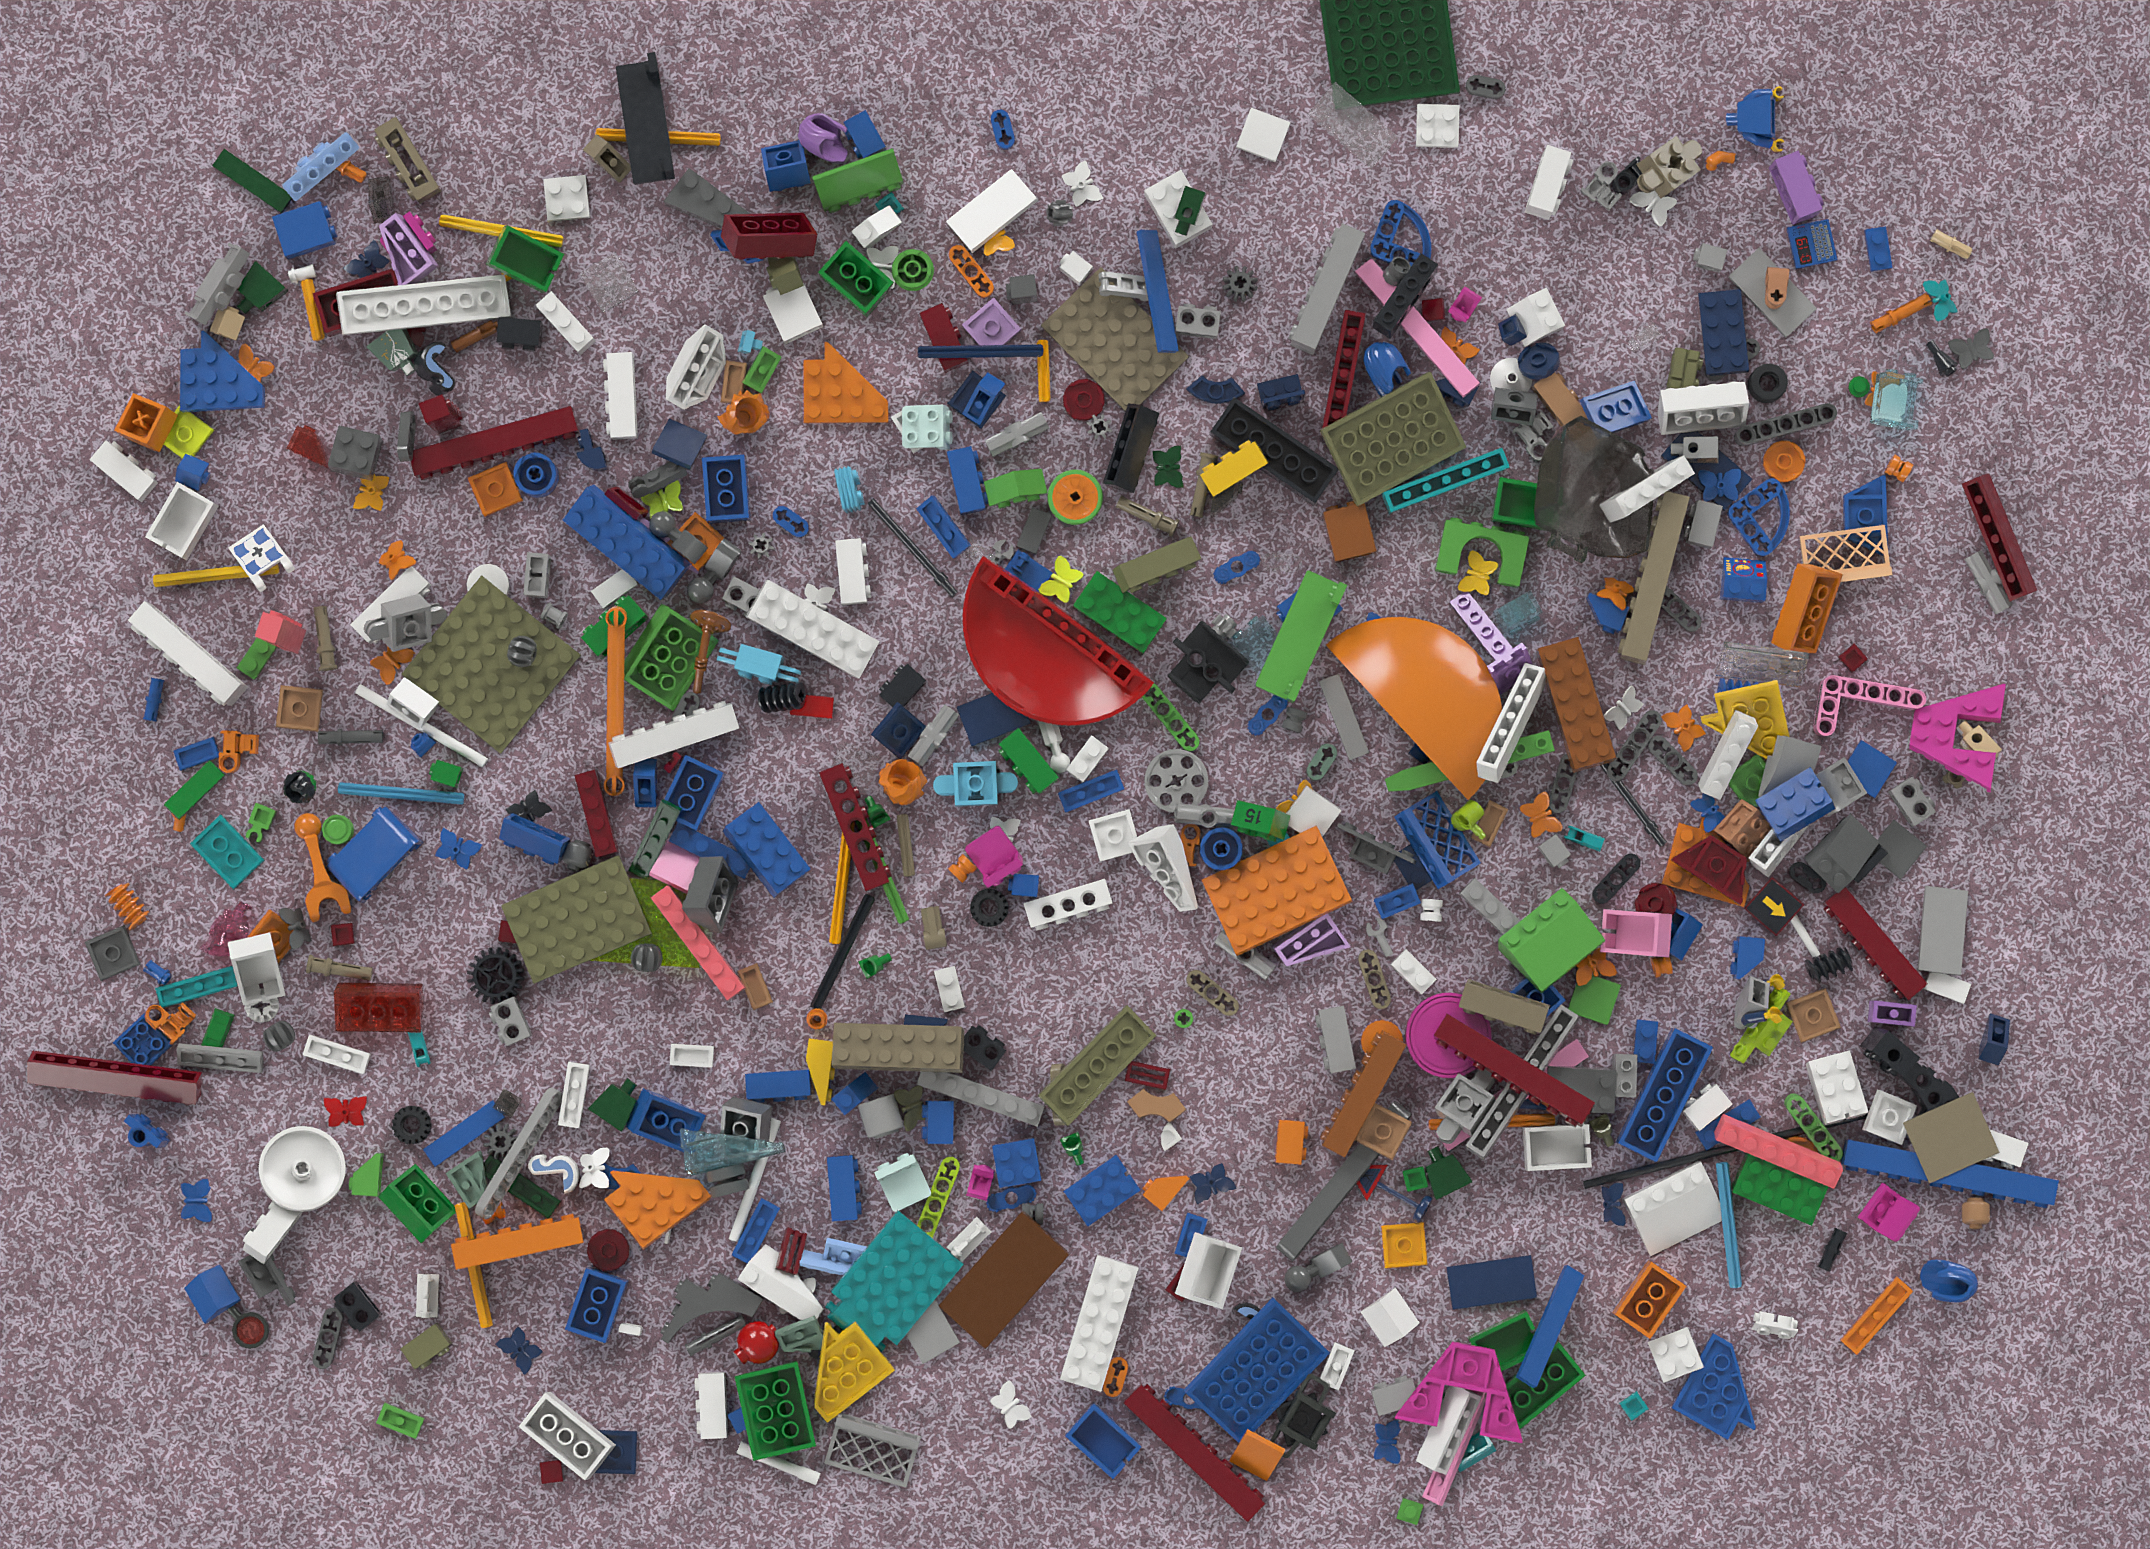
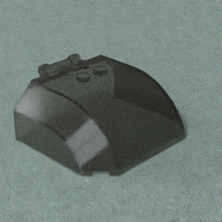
[1534,416,1655,563]

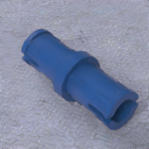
[143,677,165,722]

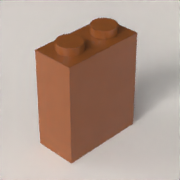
[1322,501,1376,563]

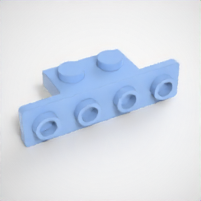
[282,132,360,201]
[800,1238,866,1276]

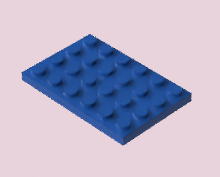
[1183,1297,1330,1443]

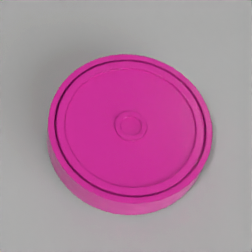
[1405,993,1491,1078]

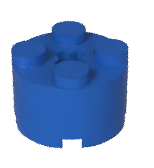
[513,453,559,498]
[1199,828,1243,871]

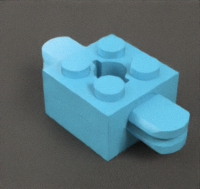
[717,644,801,685]
[933,761,1018,807]

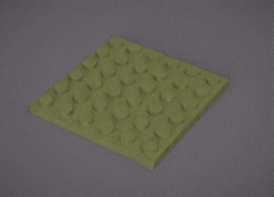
[402,575,581,754]

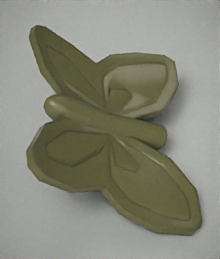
[894,1085,925,1132]

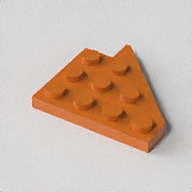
[803,342,888,423]
[1661,817,1750,907]
[604,1171,711,1250]

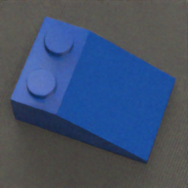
[626,1088,706,1154]

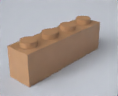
[1531,372,1605,454]

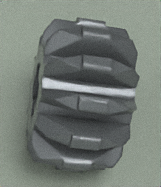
[1222,266,1258,302]
[483,1123,518,1159]

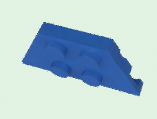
[1843,475,1888,557]

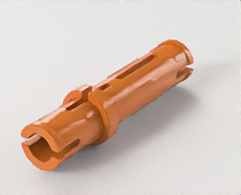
[1870,293,1932,334]

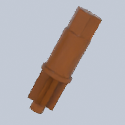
[451,320,498,353]

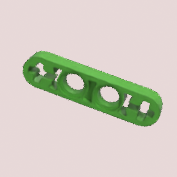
[1142,684,1199,752]
[1784,1093,1843,1161]

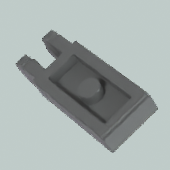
[628,461,688,499]

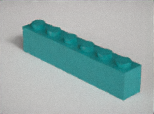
[1382,448,1510,514]

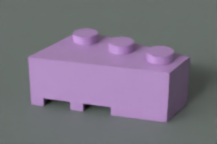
[379,213,439,285]
[1271,913,1351,966]

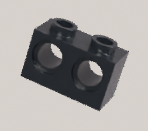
[964,1024,1007,1071]
[333,1281,383,1332]

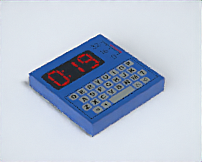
[1787,219,1838,269]

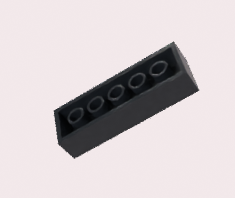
[1209,397,1339,506]

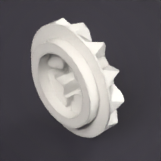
[244,988,279,1022]

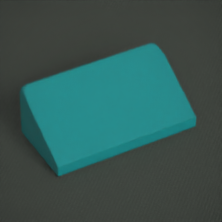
[1458,1432,1497,1473]

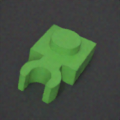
[246,803,277,843]

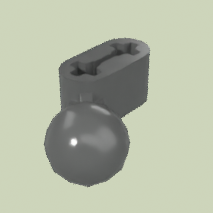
[649,511,708,564]
[687,538,742,603]
[1284,1243,1353,1293]

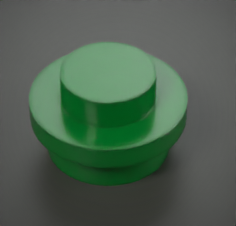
[1848,376,1870,398]

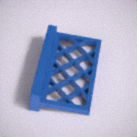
[1394,791,1481,889]

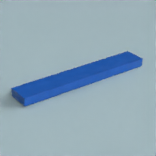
[1136,229,1179,353]
[1516,1265,1585,1388]

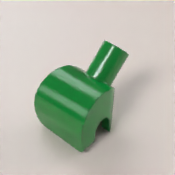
[864,796,891,828]
[858,953,892,979]
[1060,1132,1084,1166]

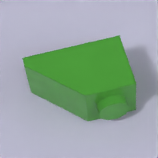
[349,1153,384,1196]

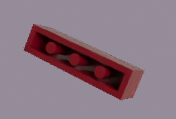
[418,394,463,435]
[574,769,619,858]

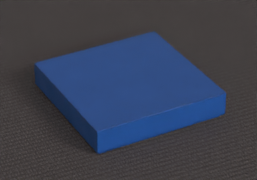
[1847,740,1897,798]

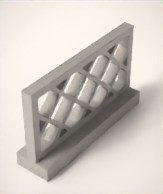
[824,1413,921,1488]

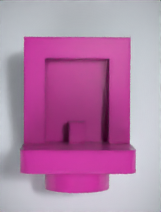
[1448,286,1482,323]
[966,1165,995,1201]

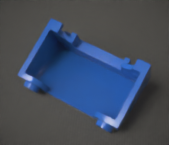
[326,807,424,903]

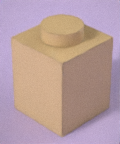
[210,306,245,340]

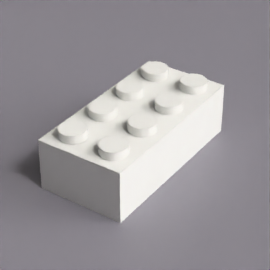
[1657,382,1749,435]
[519,1392,616,1480]

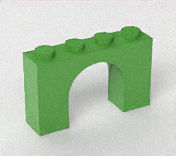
[1435,517,1529,588]

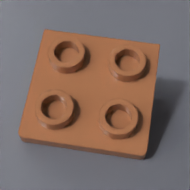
[1714,799,1771,862]

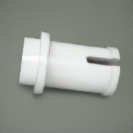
[288,264,316,284]

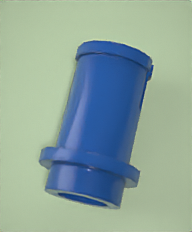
[143,960,172,985]

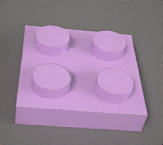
[962,298,1021,358]

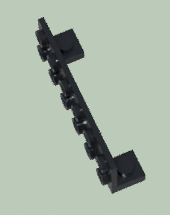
[616,52,675,185]

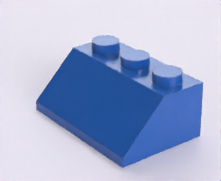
[499,813,571,865]

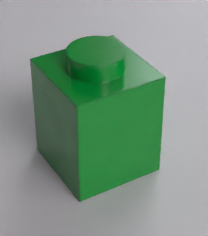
[429,760,464,788]

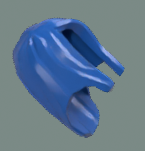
[1363,342,1411,397]
[1920,1259,1978,1303]

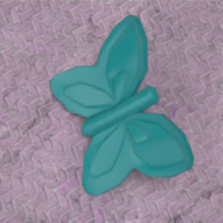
[1923,280,1958,322]

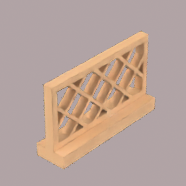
[1799,525,1892,582]

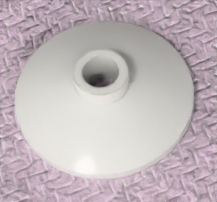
[1490,358,1532,392]

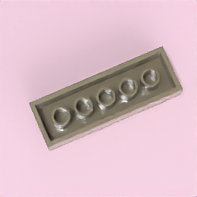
[832,1023,965,1073]

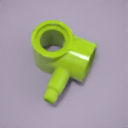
[1451,800,1486,839]

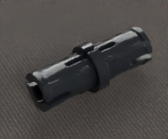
[1818,1228,1847,1272]

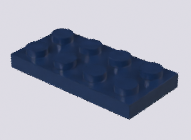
[1698,289,1749,376]

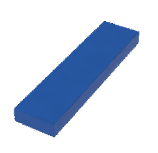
[423,1100,505,1167]

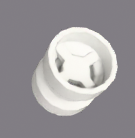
[1420,899,1443,922]

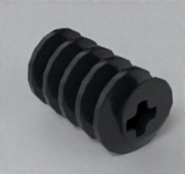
[758,682,806,713]
[1804,947,1853,984]

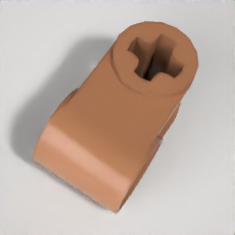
[1765,267,1789,309]

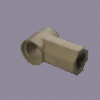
[921,906,947,950]

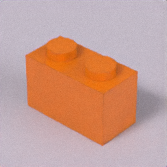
[1275,1119,1308,1165]

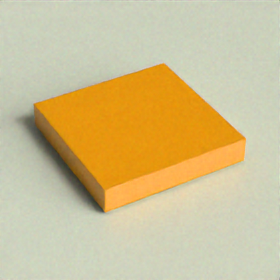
[1381,1222,1427,1268]

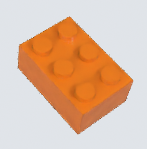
[1612,1260,1686,1339]

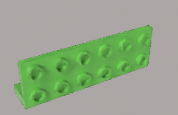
[1255,570,1347,703]

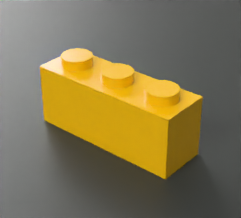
[1200,440,1268,497]

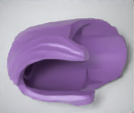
[798,113,848,164]

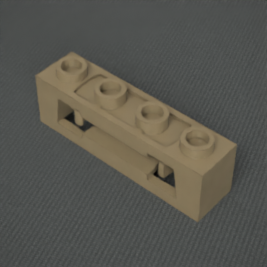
[374,116,441,204]

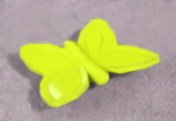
[1038,556,1084,603]

